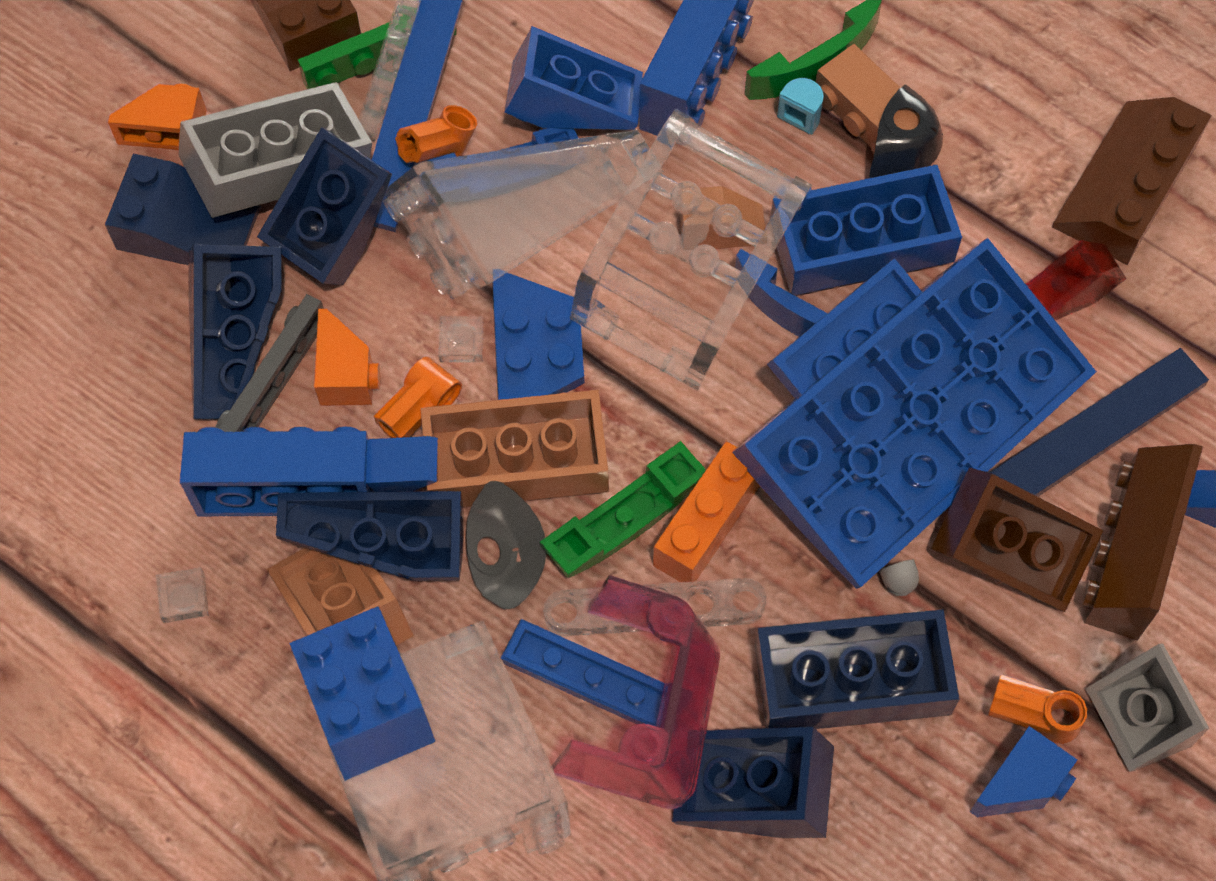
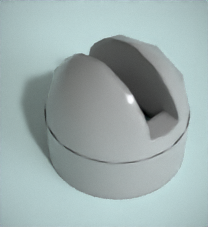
[880,559,919,596]

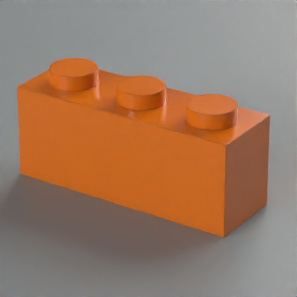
[653,441,760,589]

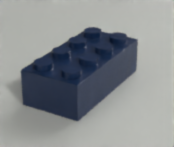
[754,609,960,729]

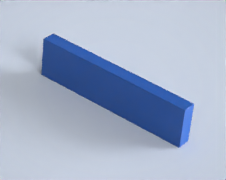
[501,619,688,738]

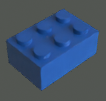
[289,606,436,781]

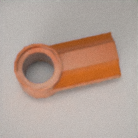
[395,105,478,163]
[374,356,462,438]
[988,675,1087,744]

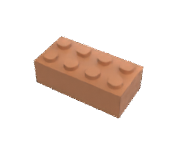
[421,390,609,507]

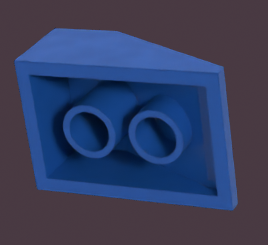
[504,26,643,130]

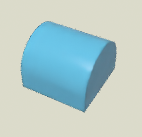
[777,78,824,134]

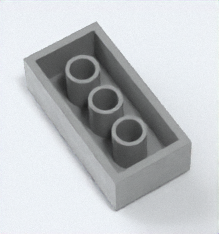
[178,82,372,218]

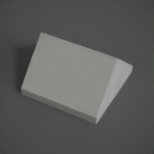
[1085,644,1209,772]

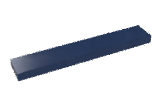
[989,348,1209,497]

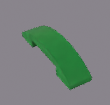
[744,0,882,100]
[540,441,706,578]

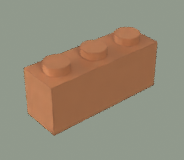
[816,44,937,154]

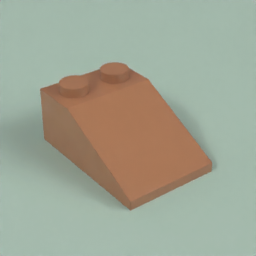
[267,547,414,646]

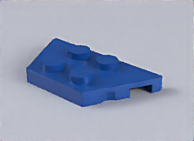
[492,269,585,400]

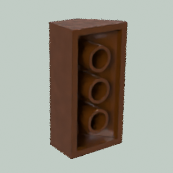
[1052,97,1212,265]
[1081,444,1203,641]

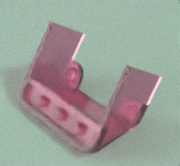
[550,575,720,809]

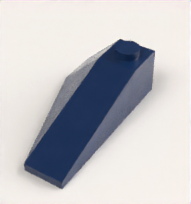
[188,244,281,419]
[276,491,464,581]

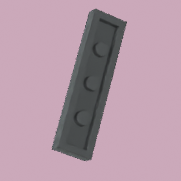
[216,294,324,432]

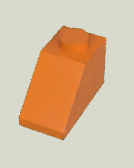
[108,84,207,150]
[314,309,381,406]

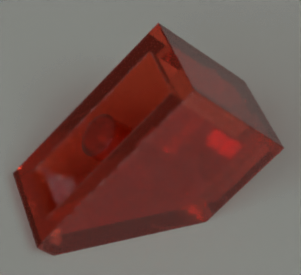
[1026,240,1127,321]

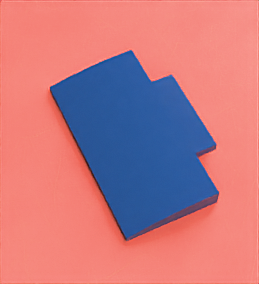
[732,237,1097,589]

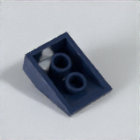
[257,127,392,285]
[105,153,261,265]
[672,727,834,838]

